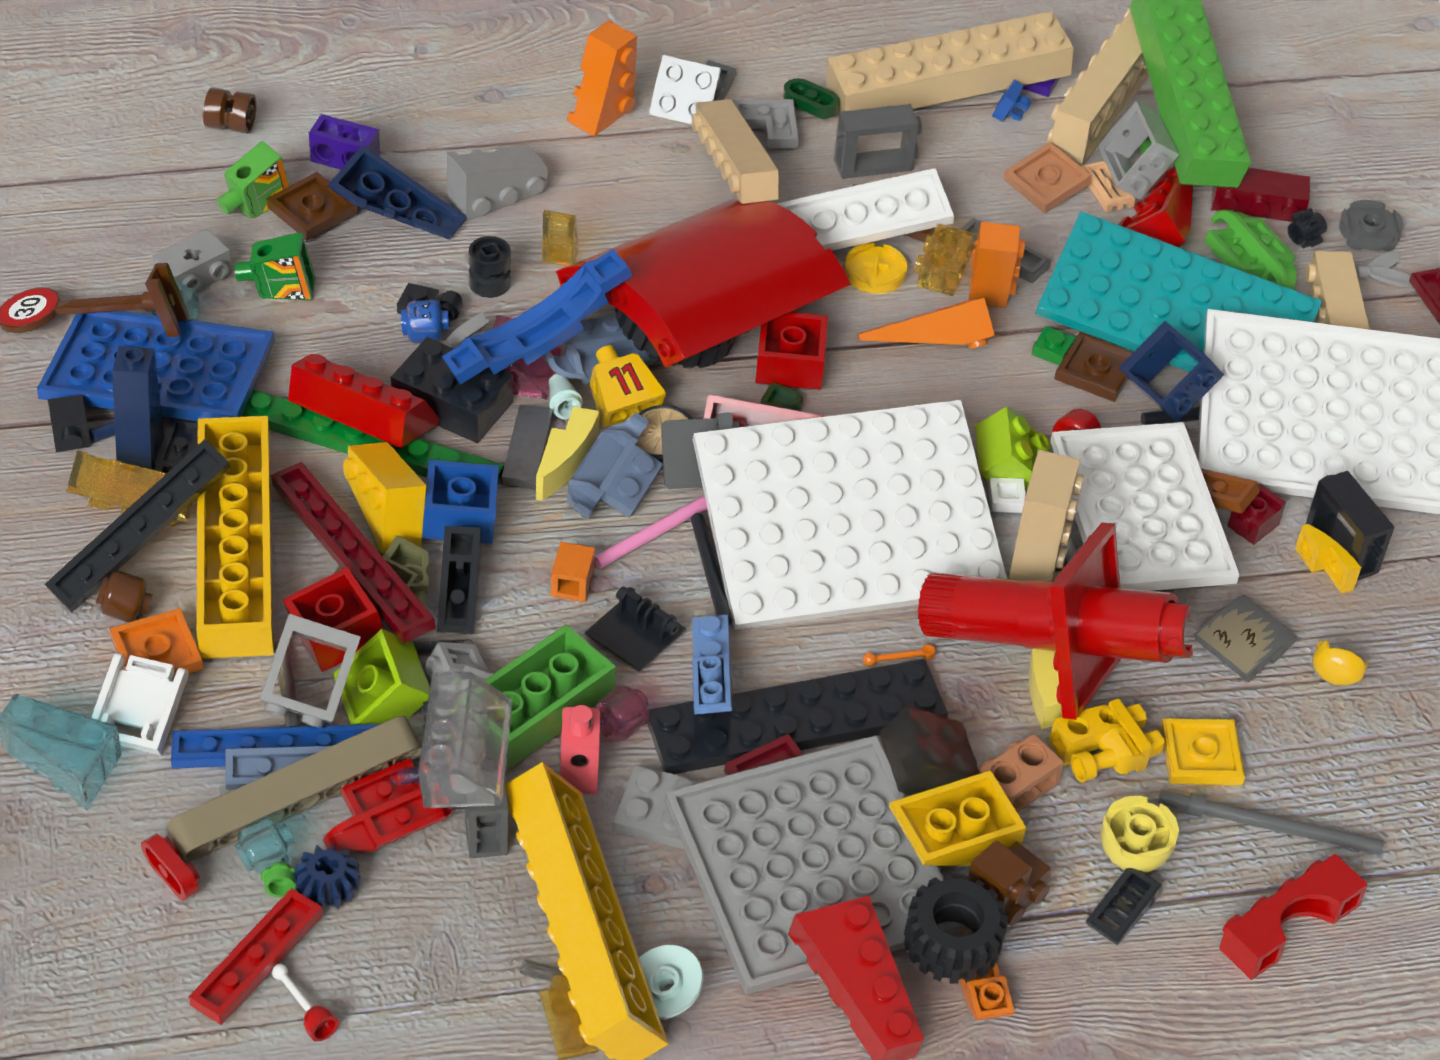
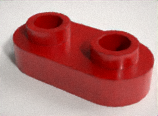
[141,834,201,901]

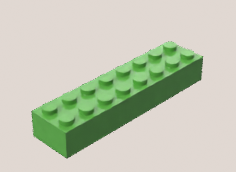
[1129,0,1251,188]

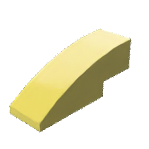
[536,406,600,501]
[1028,649,1062,729]

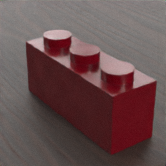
[1211,168,1310,222]

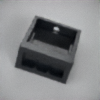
[1305,470,1394,581]

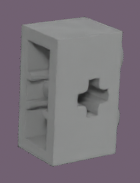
[152,229,232,298]

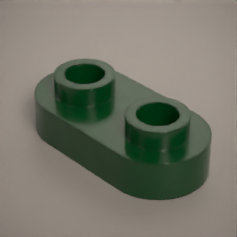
[783,78,840,119]

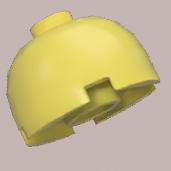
[1100,796,1179,873]

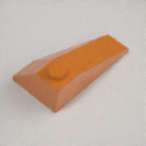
[856,298,995,349]

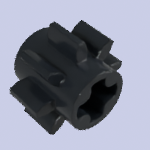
[1288,208,1327,249]

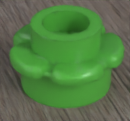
[261,862,296,898]

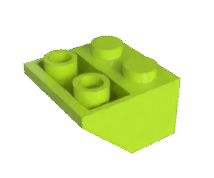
[975,406,1051,492]

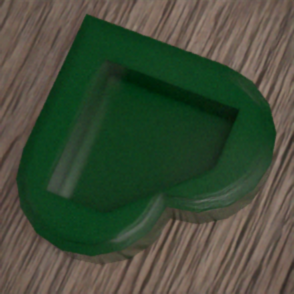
[760,382,803,411]

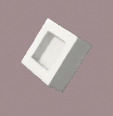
[988,478,1026,513]

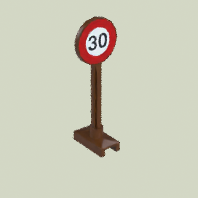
[0,263,190,337]

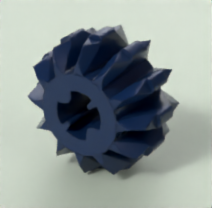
[294,843,361,909]

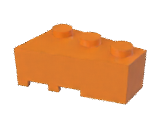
[968,222,1025,308]

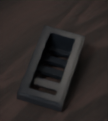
[1086,868,1162,945]

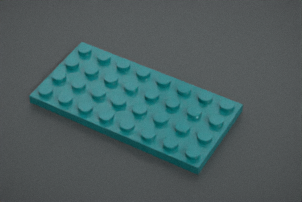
[1035,211,1322,372]

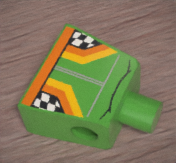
[216,140,290,218]

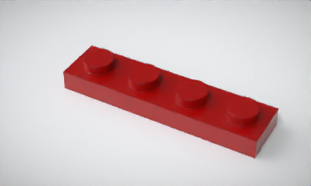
[189,888,323,1025]

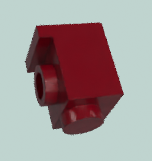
[1227,483,1286,545]

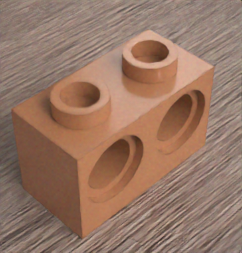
[977,734,1064,812]

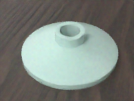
[639,945,703,1019]

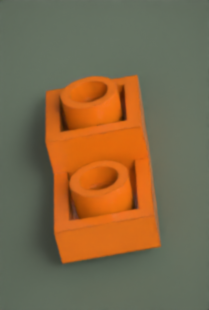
[959,963,1015,1021]

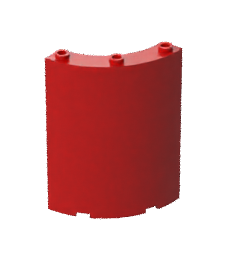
[555,199,851,367]

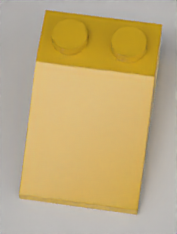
[889,770,1026,866]

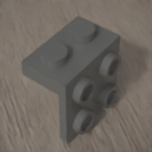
[661,412,739,489]

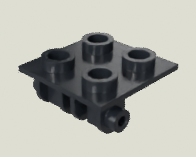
[585,586,686,672]

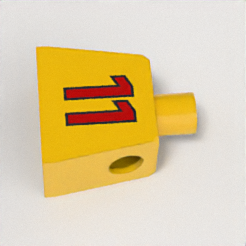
[590,345,666,429]

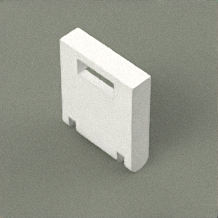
[86,652,189,756]

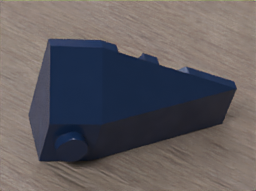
[328,145,467,240]

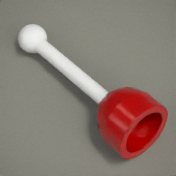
[272,964,339,1042]

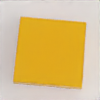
[1160,718,1245,785]

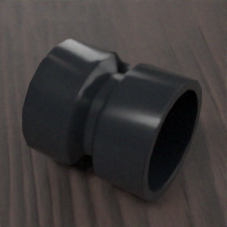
[468,236,511,298]

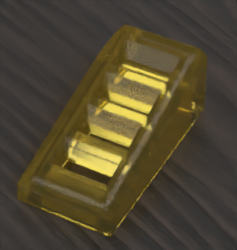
[542,210,578,266]

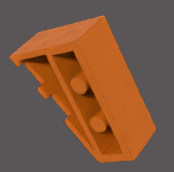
[567,20,637,137]

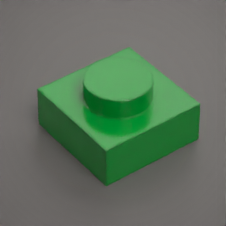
[1032,326,1076,365]

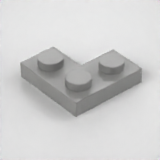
[733,99,799,149]

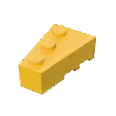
[343,442,426,553]

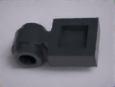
[397,283,463,322]

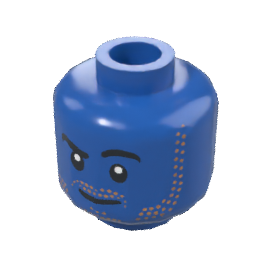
[401,300,450,343]

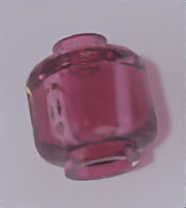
[595,685,649,741]

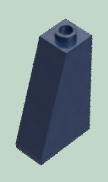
[112,346,164,486]

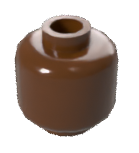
[96,571,153,623]

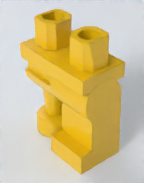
[1048,698,1165,783]

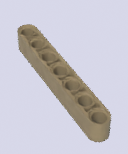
[166,716,424,862]

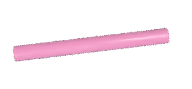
[595,496,707,569]

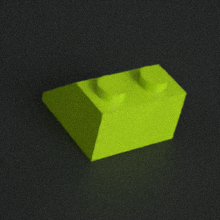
[333,629,430,725]

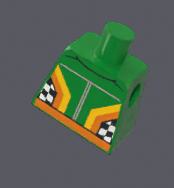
[235,232,316,301]

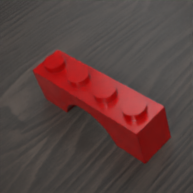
[1219,854,1368,980]

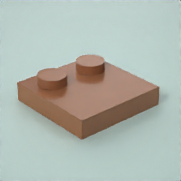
[1004,142,1091,214]

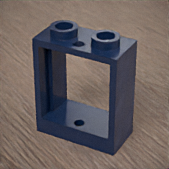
[1118,321,1224,423]

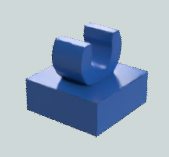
[992,79,1031,122]

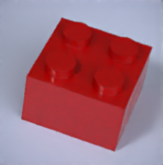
[755,312,828,390]
[282,567,384,672]

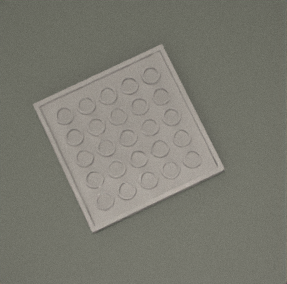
[665,736,964,995]

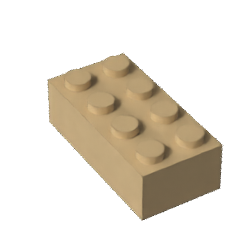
[1009,450,1084,582]

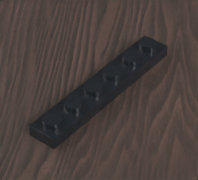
[45,439,231,613]

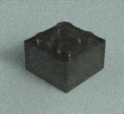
[879,706,980,795]

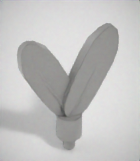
[1355,251,1412,287]

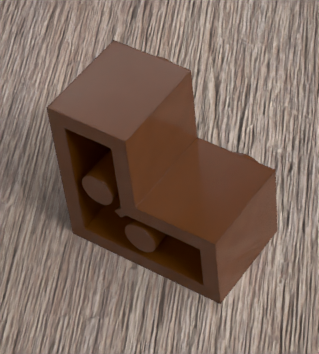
[968,840,1052,927]

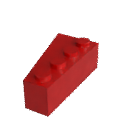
[788,895,924,1060]

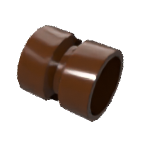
[203,87,257,134]

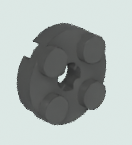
[1339,200,1404,251]

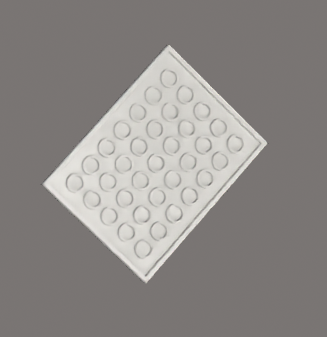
[1197,309,1440,514]
[692,400,1007,630]

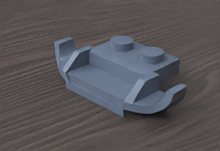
[543,315,659,384]
[567,412,663,520]

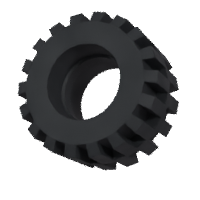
[904,874,1008,984]

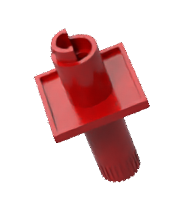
[918,522,1193,720]

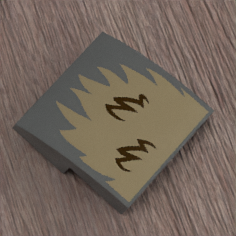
[1194,595,1297,682]

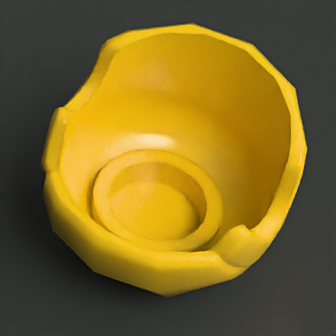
[1312,640,1369,687]

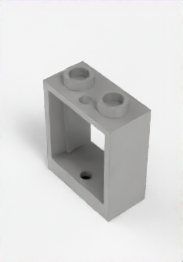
[1098,101,1179,200]
[260,614,360,728]

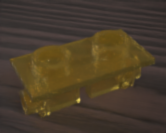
[539,974,598,1060]

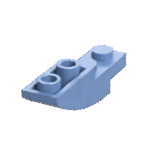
[692,615,733,714]

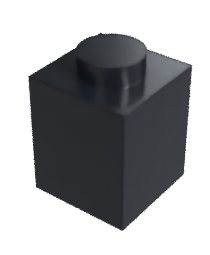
[48,394,91,452]

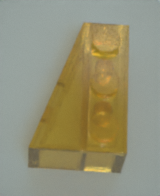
[66,450,193,527]

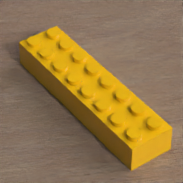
[196,416,274,659]
[505,762,669,1060]

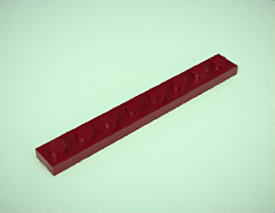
[271,462,436,643]

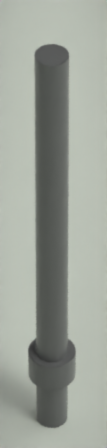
[1158,789,1383,855]

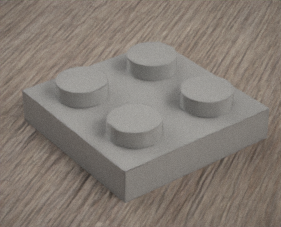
[613,765,702,849]

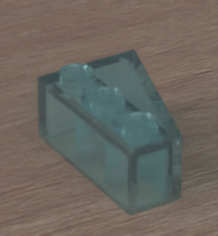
[0,693,122,811]

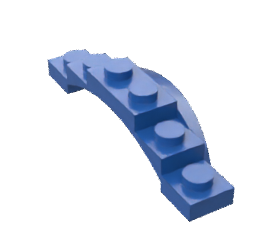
[442,249,632,385]

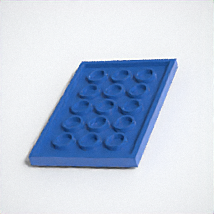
[37,311,275,421]

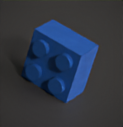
[422,460,499,544]

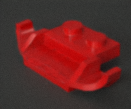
[323,758,455,853]

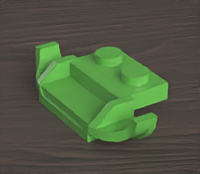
[1204,210,1297,290]

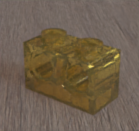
[914,224,974,297]

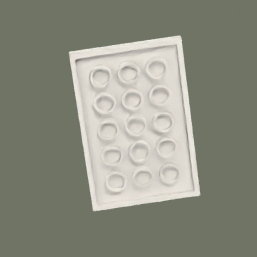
[1050,422,1239,591]

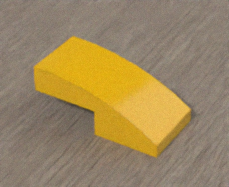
[1295,524,1361,594]

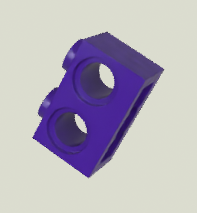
[309,114,380,170]

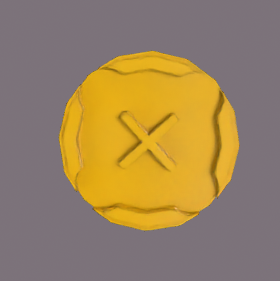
[844,243,907,293]

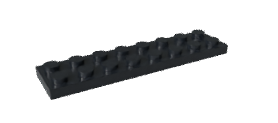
[646,658,948,774]

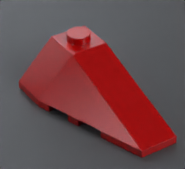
[1118,167,1193,248]

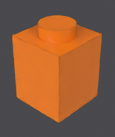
[551,542,595,602]

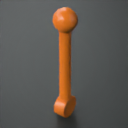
[863,644,936,667]

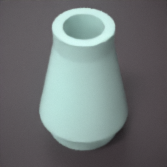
[548,374,582,420]

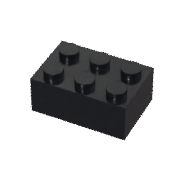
[391,337,513,444]

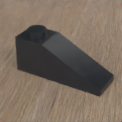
[437,526,482,634]

